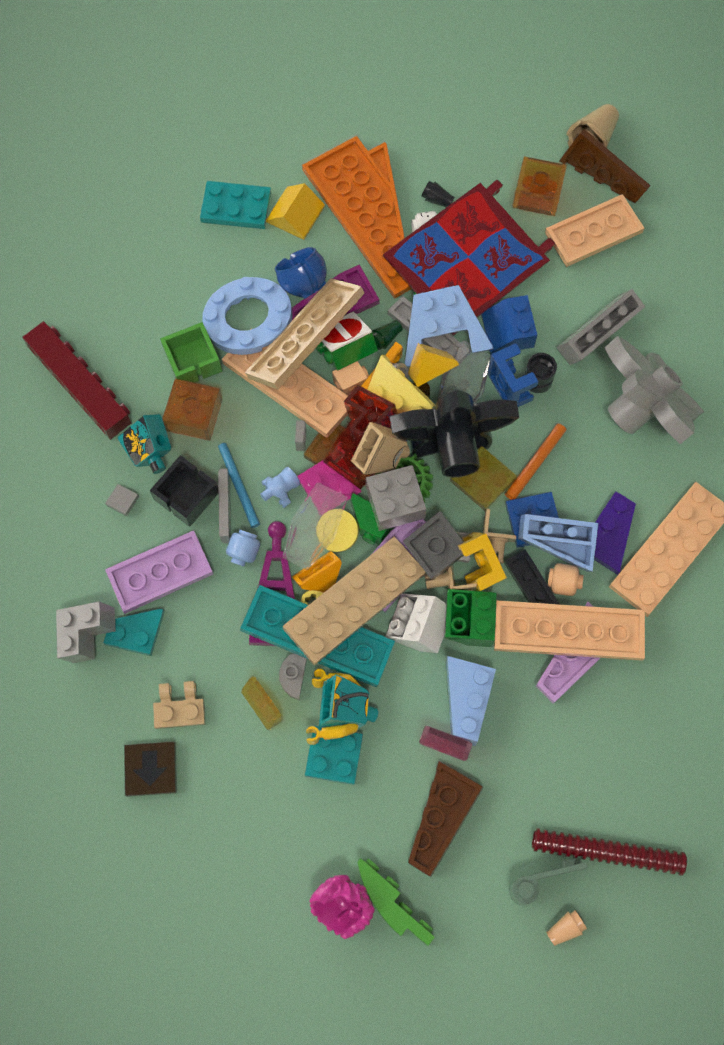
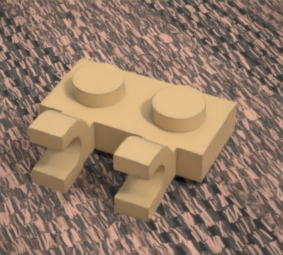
[153,681,205,729]

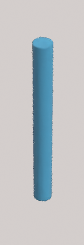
[218,443,260,528]

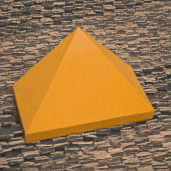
[292,551,342,593]

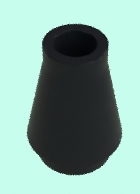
[421,181,455,207]

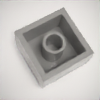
[366,465,426,531]

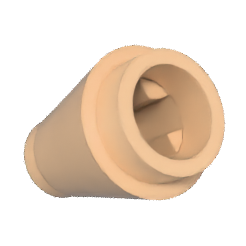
[546,910,587,946]

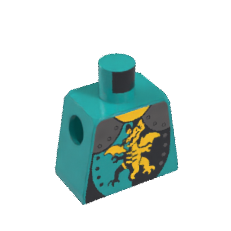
[117,414,171,474]

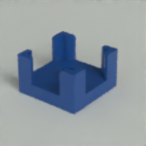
[488,343,538,407]

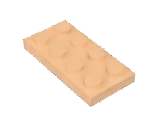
[545,194,644,267]

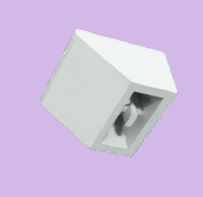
[385,594,447,654]

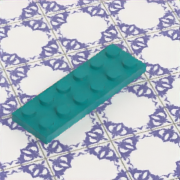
[240,585,395,688]

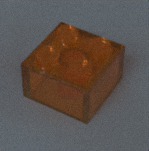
[512,156,567,216]
[162,379,222,441]

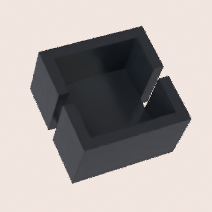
[149,455,219,527]

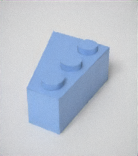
[518,514,598,572]
[446,656,496,746]

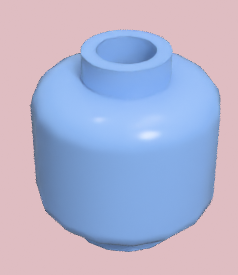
[226,530,260,566]

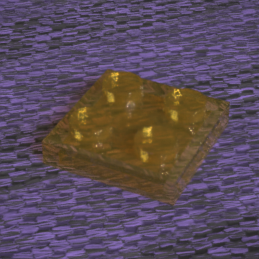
[450,446,517,511]

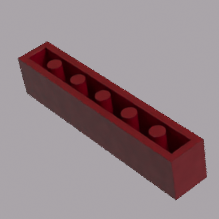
[22,321,132,440]

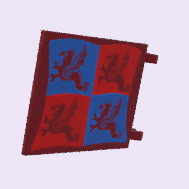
[383,180,555,336]

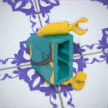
[306,669,379,745]

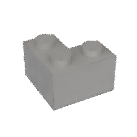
[56,602,115,663]

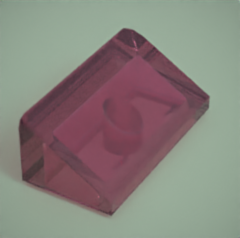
[419,726,472,761]

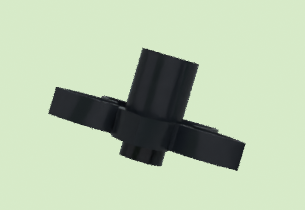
[390,389,520,478]

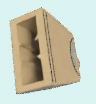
[351,422,410,474]

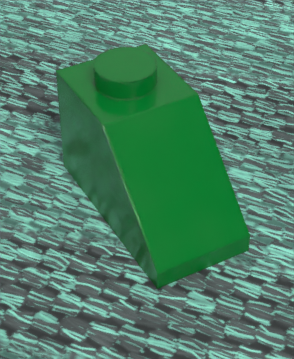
[351,493,391,545]

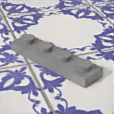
[387,296,470,370]

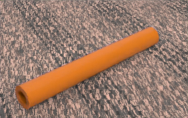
[505,423,567,500]

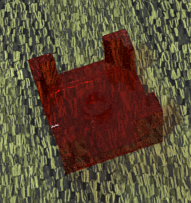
[323,417,376,490]

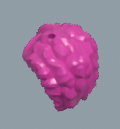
[309,875,375,939]

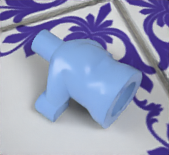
[260,467,300,508]

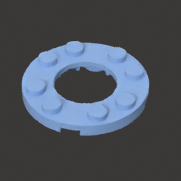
[202,277,293,355]

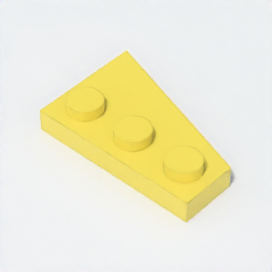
[364,355,436,414]

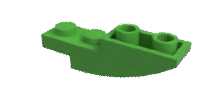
[357,858,435,946]

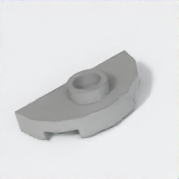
[279,653,307,700]

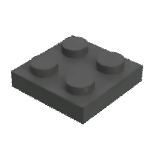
[403,511,465,580]

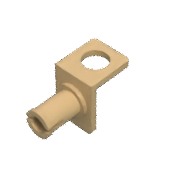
[483,509,516,564]
[425,565,479,591]

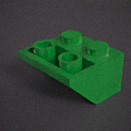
[445,589,497,647]

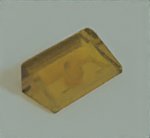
[241,676,283,730]

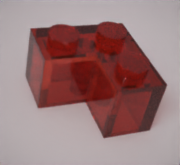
[344,385,398,446]

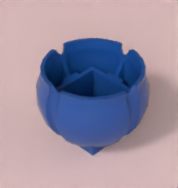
[275,247,327,299]

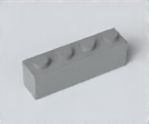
[557,289,645,365]

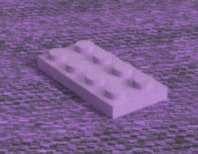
[105,530,213,614]

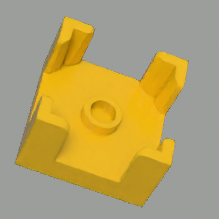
[458,532,507,591]

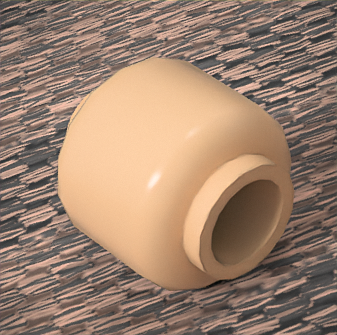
[548,563,584,596]

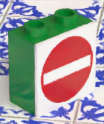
[316,312,378,371]

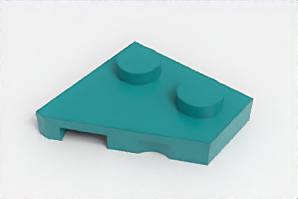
[103,609,165,656]

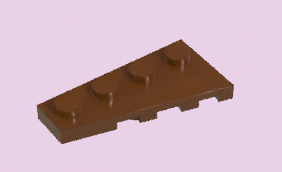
[559,129,651,203]
[408,761,483,878]

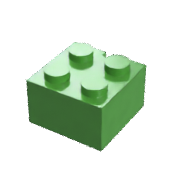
[160,322,222,388]

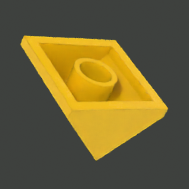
[266,183,325,240]
[408,343,459,387]

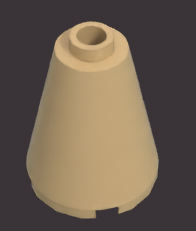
[567,104,619,148]

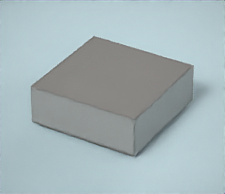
[295,420,307,451]
[105,484,139,516]

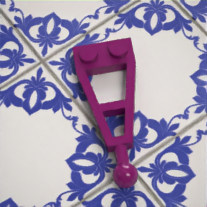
[292,264,380,320]
[249,521,295,646]

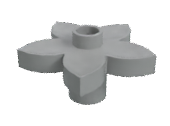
[605,336,704,444]

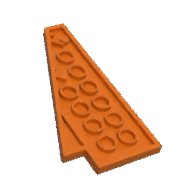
[302,136,412,299]

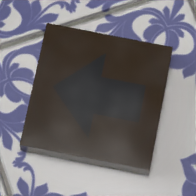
[124,742,177,797]

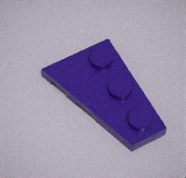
[594,491,636,575]

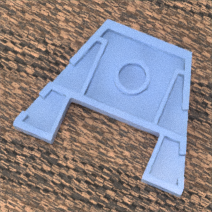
[405,285,493,367]

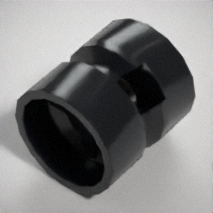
[524,353,557,393]

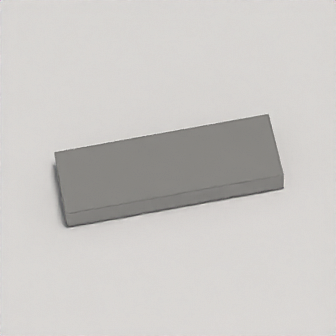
[218,469,231,544]

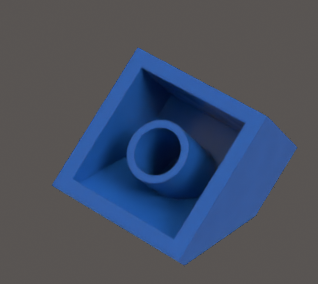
[481,295,538,355]

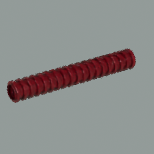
[532,828,687,876]

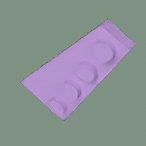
[536,602,600,704]

